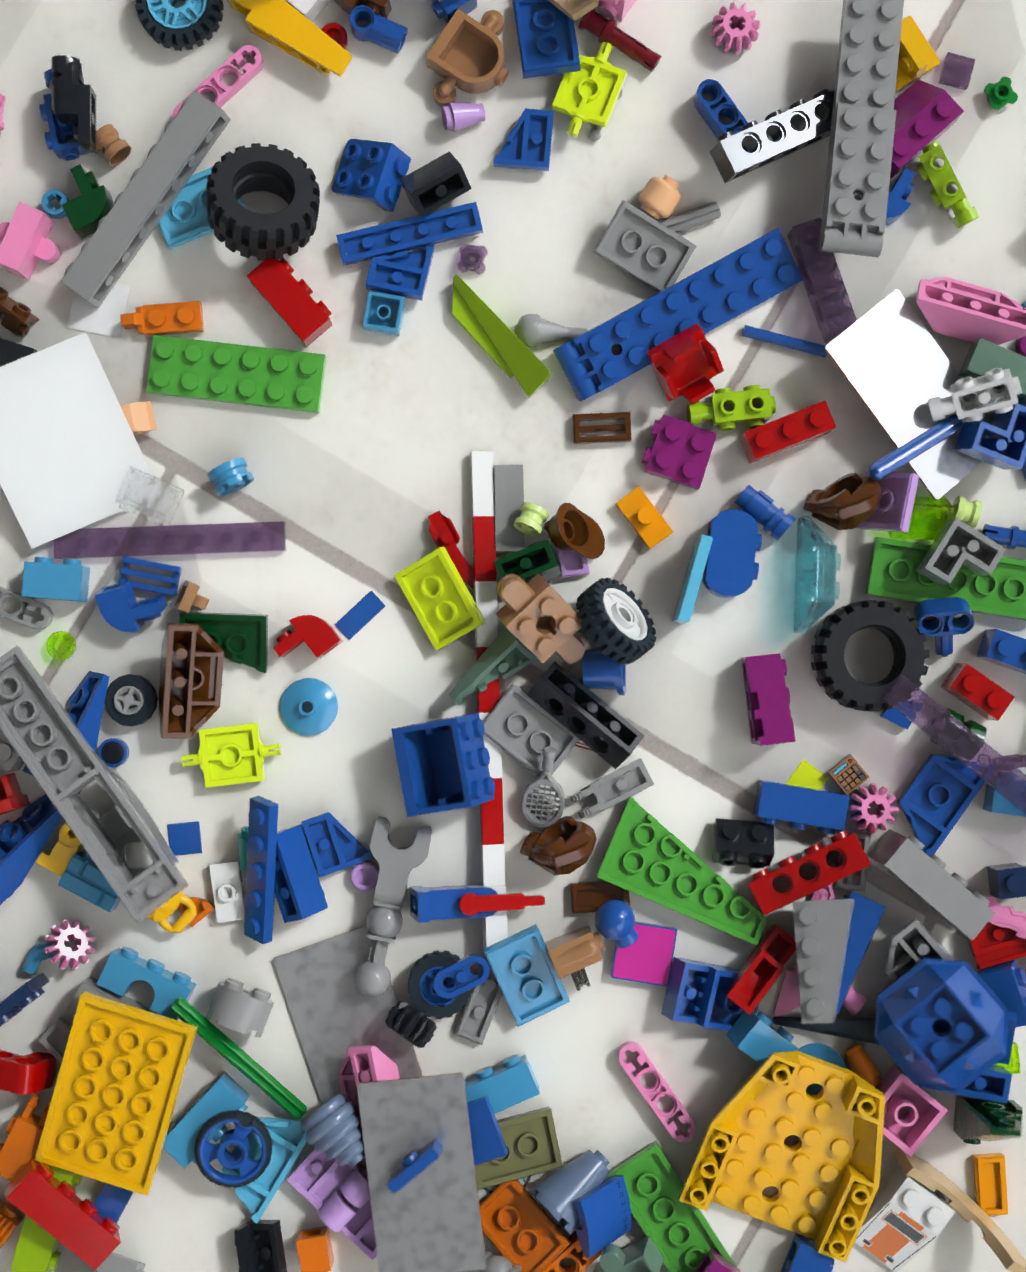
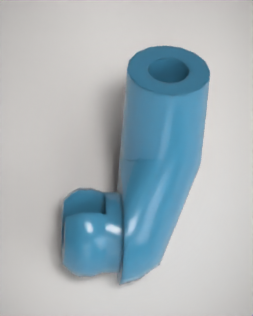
[22,941,54,975]

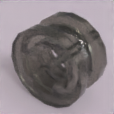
[571,968,591,991]

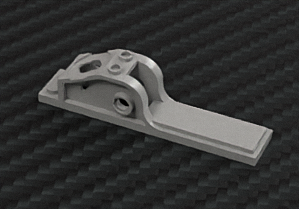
[0,646,189,922]

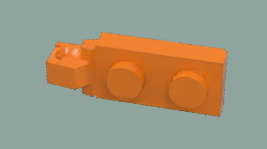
[120,301,204,336]

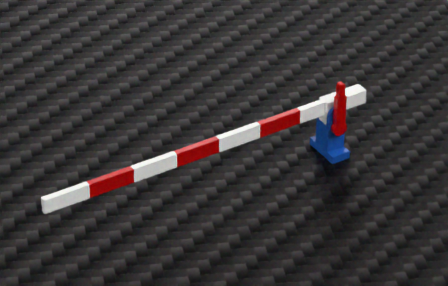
[410,451,545,952]

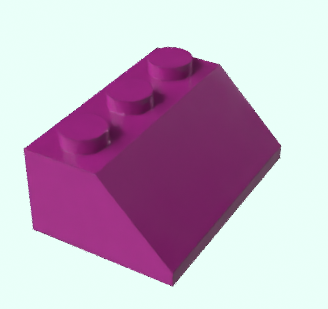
[890,79,964,179]

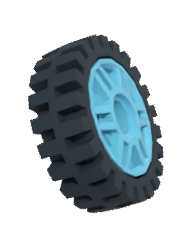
[135,0,224,51]

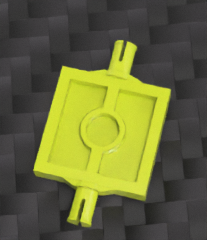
[552,42,627,138]
[181,723,282,788]

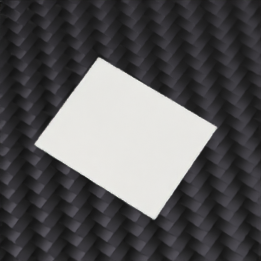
[0,332,161,549]

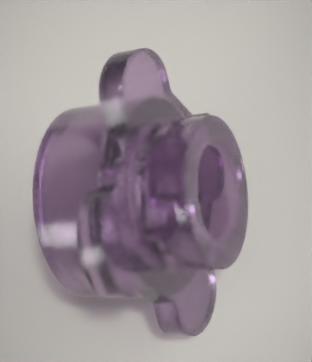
[457,244,488,274]

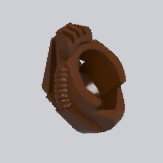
[803,472,882,530]
[520,816,597,876]

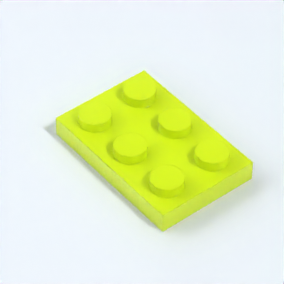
[394,546,486,651]

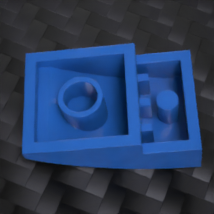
[661,957,759,1031]

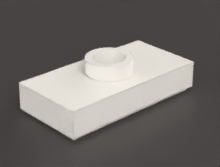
[209,860,245,923]

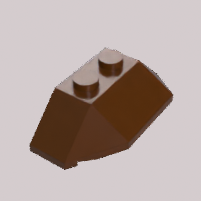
[158,623,224,738]

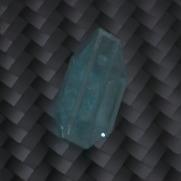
[794,516,841,633]

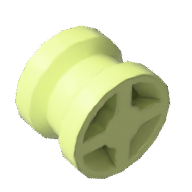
[949,496,982,529]
[513,502,549,537]

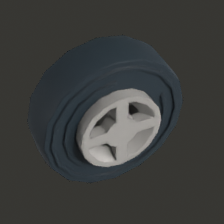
[104,674,158,726]

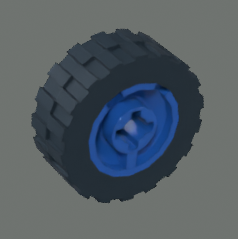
[407,950,472,1019]

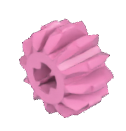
[711,1,760,55]
[848,783,898,833]
[44,920,95,970]

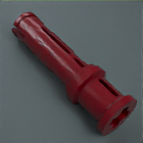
[578,8,662,72]

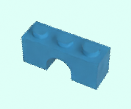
[97,947,197,1020]

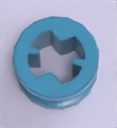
[41,189,69,219]

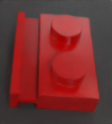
[967,922,1026,969]

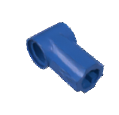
[350,5,408,54]

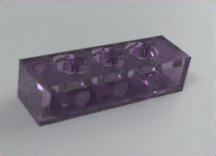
[787,217,857,343]

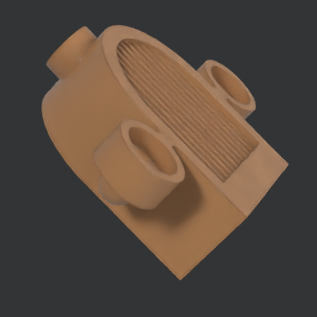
[426,9,509,107]

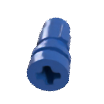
[734,485,796,541]

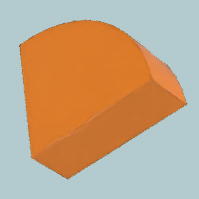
[177,897,215,927]

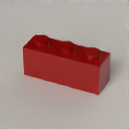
[247,257,333,347]
[739,400,836,464]

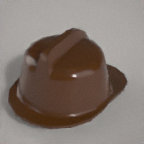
[543,503,605,559]

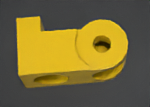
[36,823,84,877]

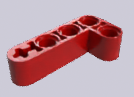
[0,1050,57,1095]

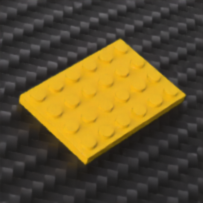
[35,991,198,1196]

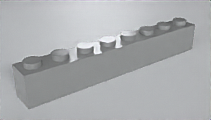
[61,90,231,308]

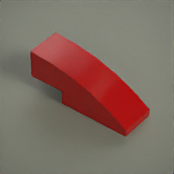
[726,924,796,1015]

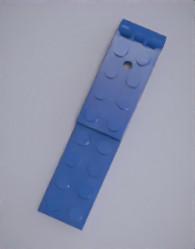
[553,228,804,402]

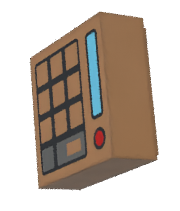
[827,754,869,795]

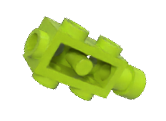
[916,140,979,228]
[686,385,776,431]

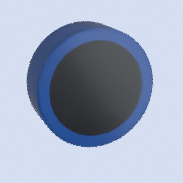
[98,738,129,767]

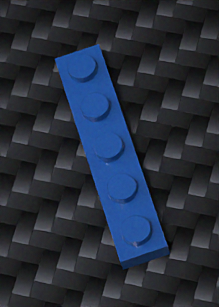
[336,202,483,266]
[244,796,278,944]

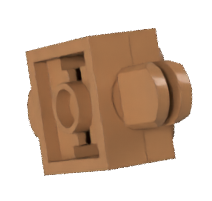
[496,573,586,664]

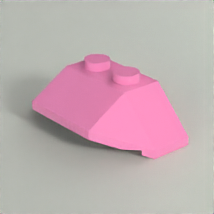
[916,277,1026,345]
[338,1045,400,1153]

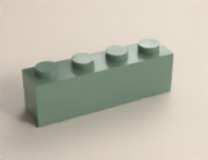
[958,338,1026,407]

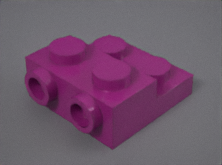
[641,414,717,490]

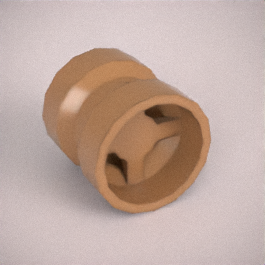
[96,124,132,166]

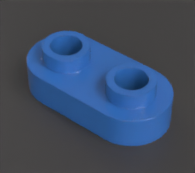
[433,954,490,999]

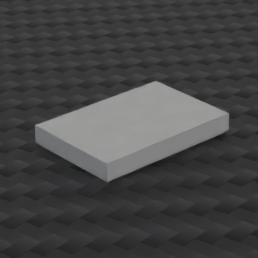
[592,200,697,292]
[483,683,579,777]

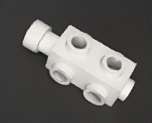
[928,368,1022,422]

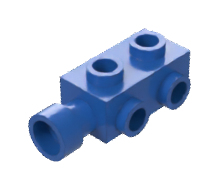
[39,69,88,160]

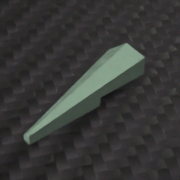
[449,627,587,705]

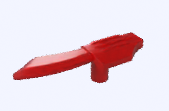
[428,510,474,589]

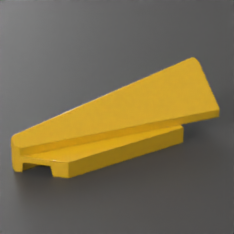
[228,0,352,77]

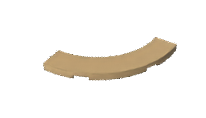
[893,1147,1026,1272]

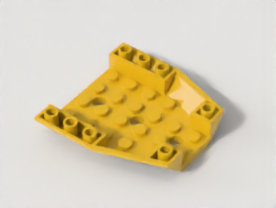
[679,1051,885,1263]

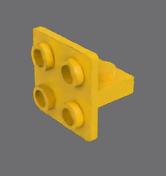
[895,16,940,92]

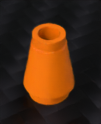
[845,1044,882,1087]

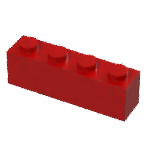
[5,1159,121,1270]

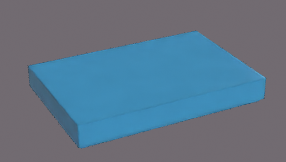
[483,924,570,1027]

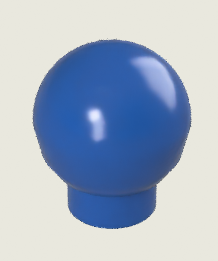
[595,900,639,949]

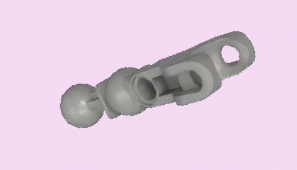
[354,816,432,998]

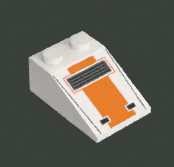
[855,1166,955,1272]

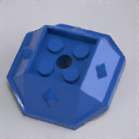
[874,957,1008,1093]

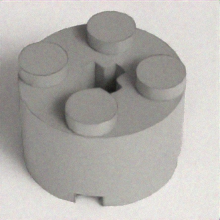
[206,978,274,1037]

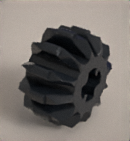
[385,1001,437,1048]

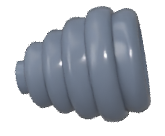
[301,1093,365,1168]

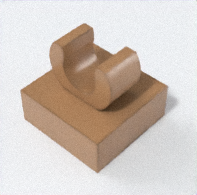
[174,580,209,613]

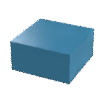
[363,291,406,336]

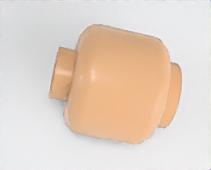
[639,175,682,221]

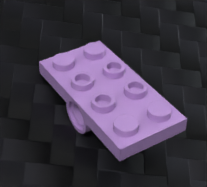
[287,1147,377,1260]

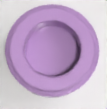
[350,861,379,891]

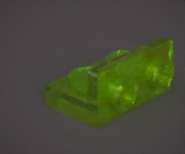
[889,495,954,540]

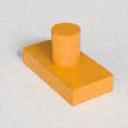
[615,486,673,550]

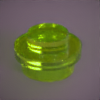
[46,631,76,660]

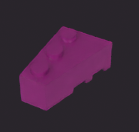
[741,653,796,746]

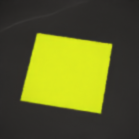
[786,759,829,790]

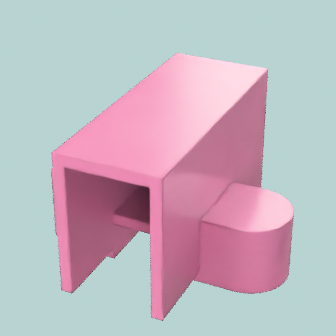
[0,202,60,280]

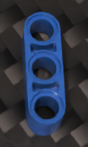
[694,79,749,153]

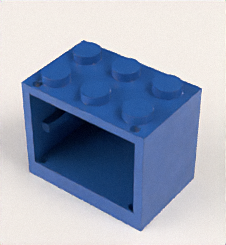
[391,712,495,817]

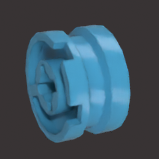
[207,457,254,497]

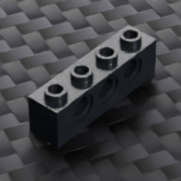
[526,661,644,769]

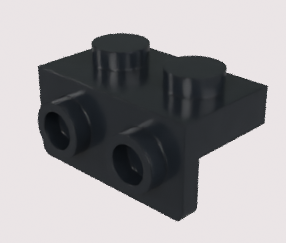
[712,818,774,869]
[234,1220,287,1272]

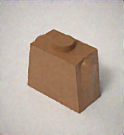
[546,925,604,979]

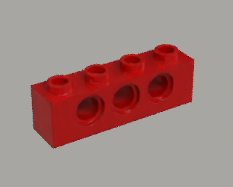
[748,830,871,916]

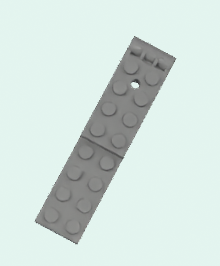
[819,0,904,258]

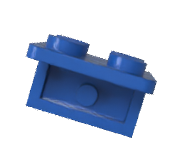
[332,139,411,212]

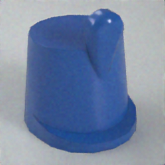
[580,648,626,696]

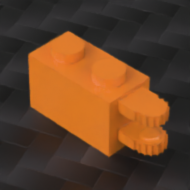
[0,1093,51,1181]

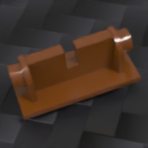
[0,287,39,337]

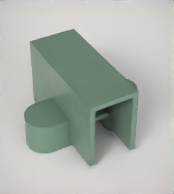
[593,1236,664,1272]

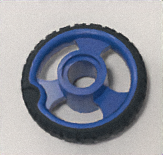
[194,1110,272,1188]

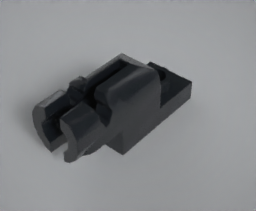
[51,55,96,153]

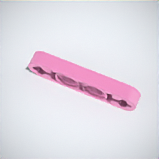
[172,45,264,120]
[618,1041,696,1142]

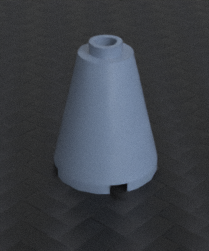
[529,1150,610,1235]

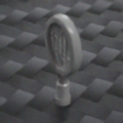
[521,747,565,828]

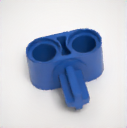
[914,597,975,657]

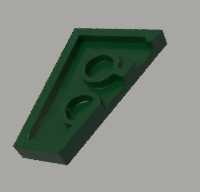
[179,612,268,673]

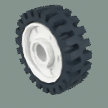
[576,577,656,665]

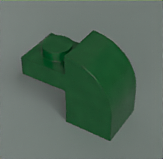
[62,164,113,239]

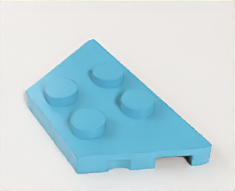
[222,1116,307,1223]

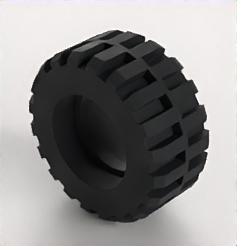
[206,143,320,261]
[810,600,930,712]

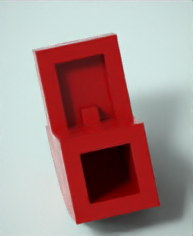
[273,615,343,659]

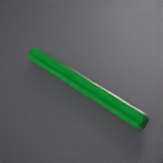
[170,997,307,1120]

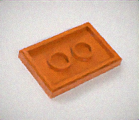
[479,1179,571,1272]

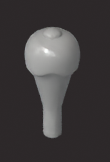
[514,314,588,348]

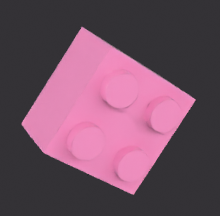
[875,1064,948,1157]

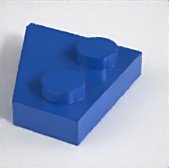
[494,109,554,171]

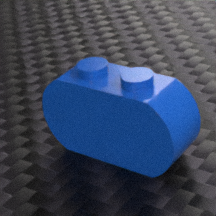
[702,509,762,598]

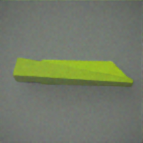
[452,274,552,398]

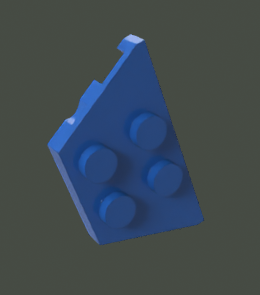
[897,754,996,857]

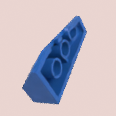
[23,671,109,794]
[0,794,62,905]

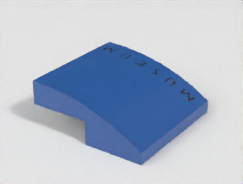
[573,1175,631,1258]

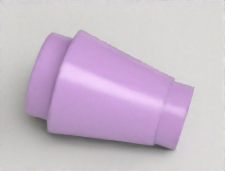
[442,102,485,132]

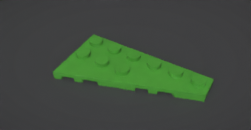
[595,797,768,946]

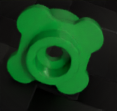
[984,77,1018,110]

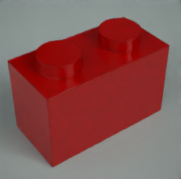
[941,663,1015,721]

